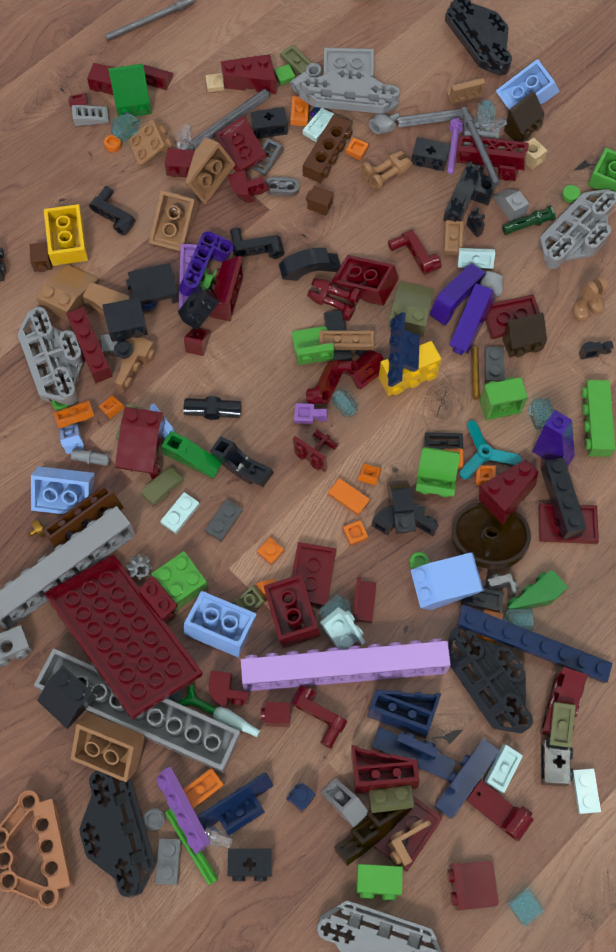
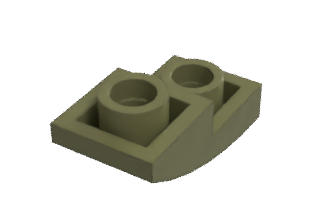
[141,467,183,506]
[230,585,267,612]

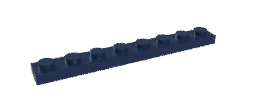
[456,605,613,683]

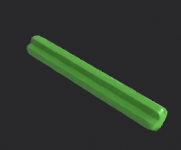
[165,809,218,885]

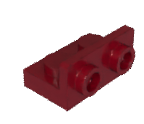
[139,577,178,621]

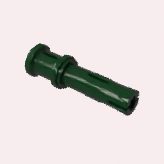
[502,205,556,235]

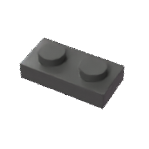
[485,347,505,383]
[205,499,243,542]

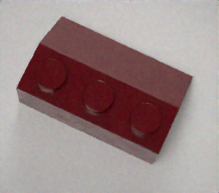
[210,256,244,322]

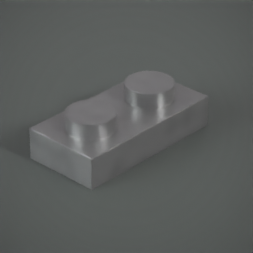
[155,839,181,885]

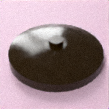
[451,502,531,569]

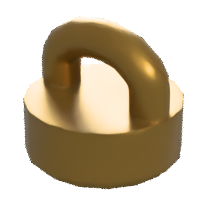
[28,519,45,538]

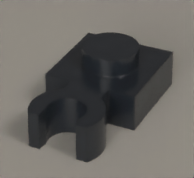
[466,207,485,237]
[579,341,614,360]

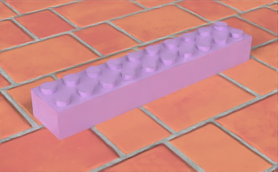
[241,639,451,692]

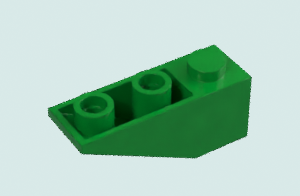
[161,431,222,479]
[505,570,568,614]

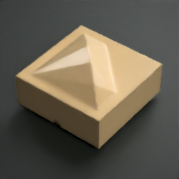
[205,73,224,92]

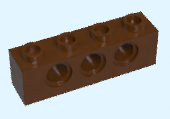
[303,115,353,183]
[42,484,124,548]

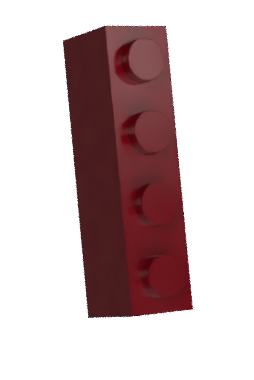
[66,307,113,384]

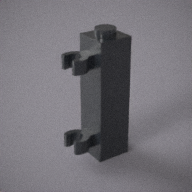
[443,161,484,222]

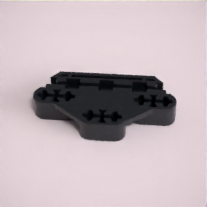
[445,0,512,76]
[448,626,533,734]
[79,771,156,898]

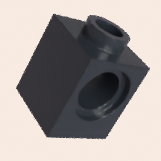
[472,174,496,206]

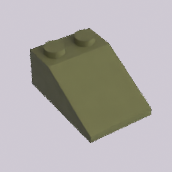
[388,281,435,337]

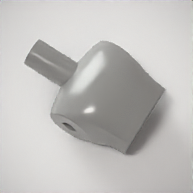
[369,113,400,134]
[479,271,504,297]

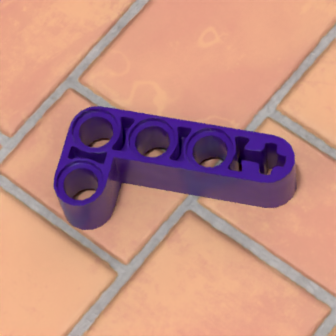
[179,231,233,296]
[430,263,486,326]

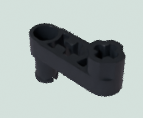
[89,186,136,236]
[230,227,285,259]

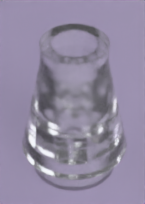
[204,825,234,849]

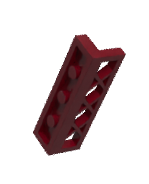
[456,135,529,170]

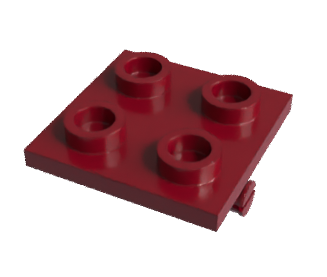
[293,429,339,472]

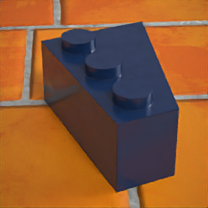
[367,690,441,739]

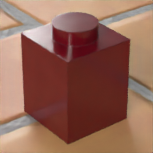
[261,702,290,727]

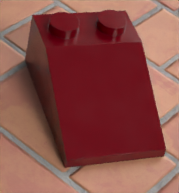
[331,255,399,306]
[115,407,165,474]
[264,574,321,648]

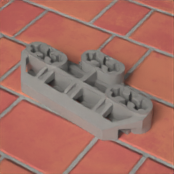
[299,68,400,114]
[538,189,616,269]
[17,307,84,405]
[317,901,442,952]

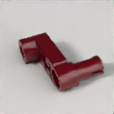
[388,230,442,275]
[306,360,358,404]
[291,685,347,749]

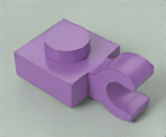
[294,403,327,424]

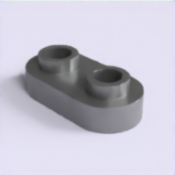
[266,177,299,197]

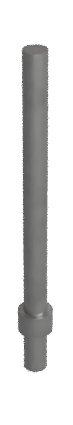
[105,0,195,41]
[461,107,500,187]

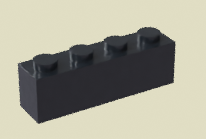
[541,457,587,540]

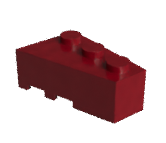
[479,459,538,525]
[540,667,588,737]
[351,745,420,794]

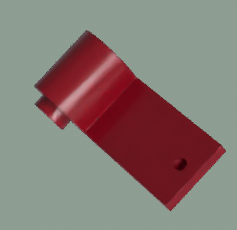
[466,780,534,841]

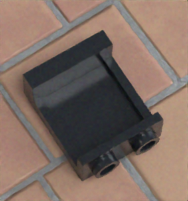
[126,263,179,305]

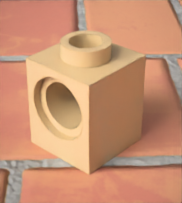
[520,137,548,170]

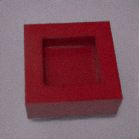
[68,93,88,107]

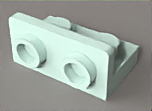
[320,607,365,650]

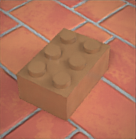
[70,713,145,783]

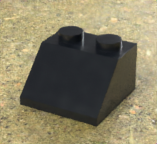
[102,297,148,342]
[37,665,97,729]

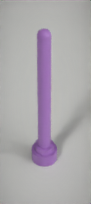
[447,118,463,174]

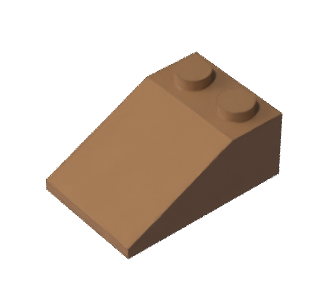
[185,137,236,205]
[149,191,199,251]
[36,265,99,321]

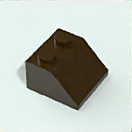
[504,91,545,142]
[502,312,547,358]

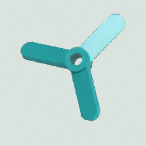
[460,420,522,479]

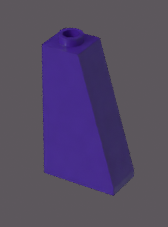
[449,283,496,355]
[532,410,575,467]

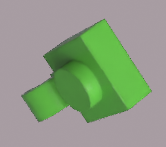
[200,268,217,291]

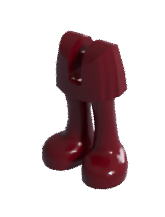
[307,278,361,321]

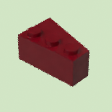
[221,54,276,94]

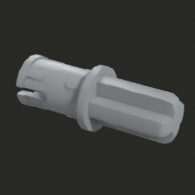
[71,448,110,466]

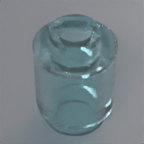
[331,389,358,417]

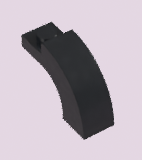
[278,248,341,281]
[210,436,274,487]
[387,480,416,534]
[371,504,439,536]

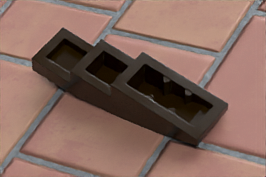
[334,808,412,866]

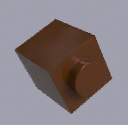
[306,185,334,216]
[29,242,52,272]

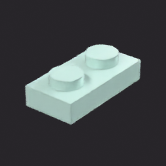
[303,108,335,142]
[457,248,495,269]
[160,492,200,534]
[484,745,523,793]
[573,769,601,814]

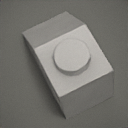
[492,188,529,222]
[320,778,368,827]

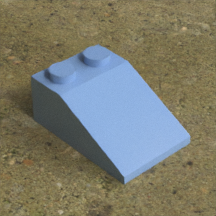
[496,59,560,110]
[410,553,484,610]

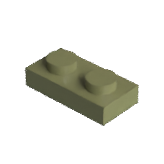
[280,44,312,75]
[549,701,576,748]
[369,785,414,813]

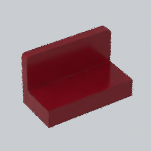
[143,65,173,90]
[344,350,384,389]
[353,577,376,623]

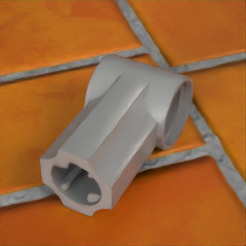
[290,63,321,94]

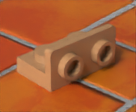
[446,78,486,104]

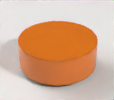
[104,134,122,152]

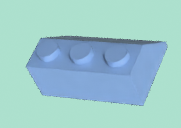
[31,466,95,514]
[184,591,256,658]

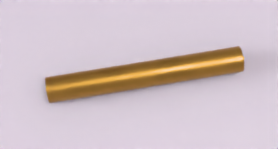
[471,347,480,400]

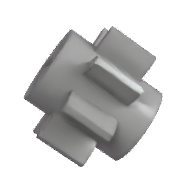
[126,554,152,580]

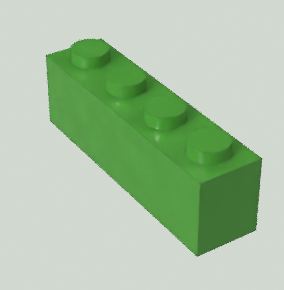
[581,380,615,457]

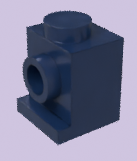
[286,782,316,813]

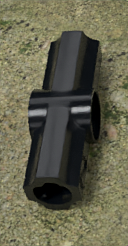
[184,396,241,420]

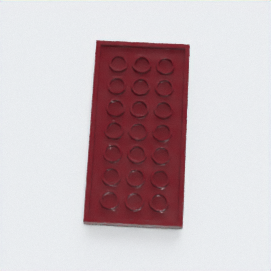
[44,554,203,720]

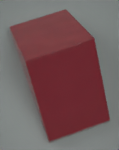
[184,328,211,356]

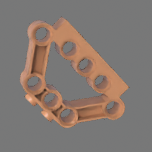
[0,790,74,909]

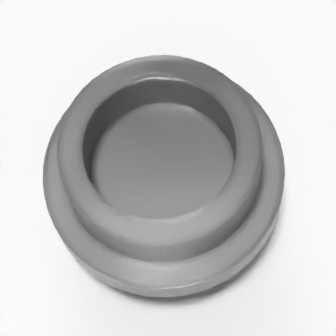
[143,808,165,831]

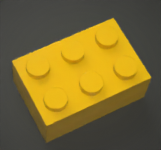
[44,204,88,266]
[379,341,442,396]

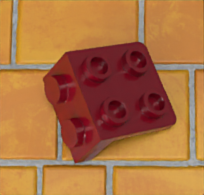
[447,861,499,911]

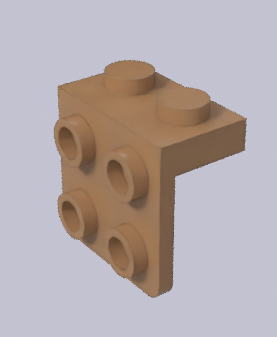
[129,119,175,166]
[388,819,431,867]

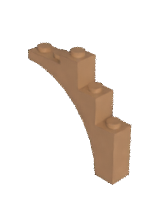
[82,282,156,393]

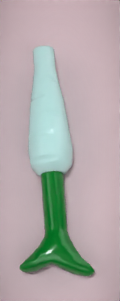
[178,685,261,737]

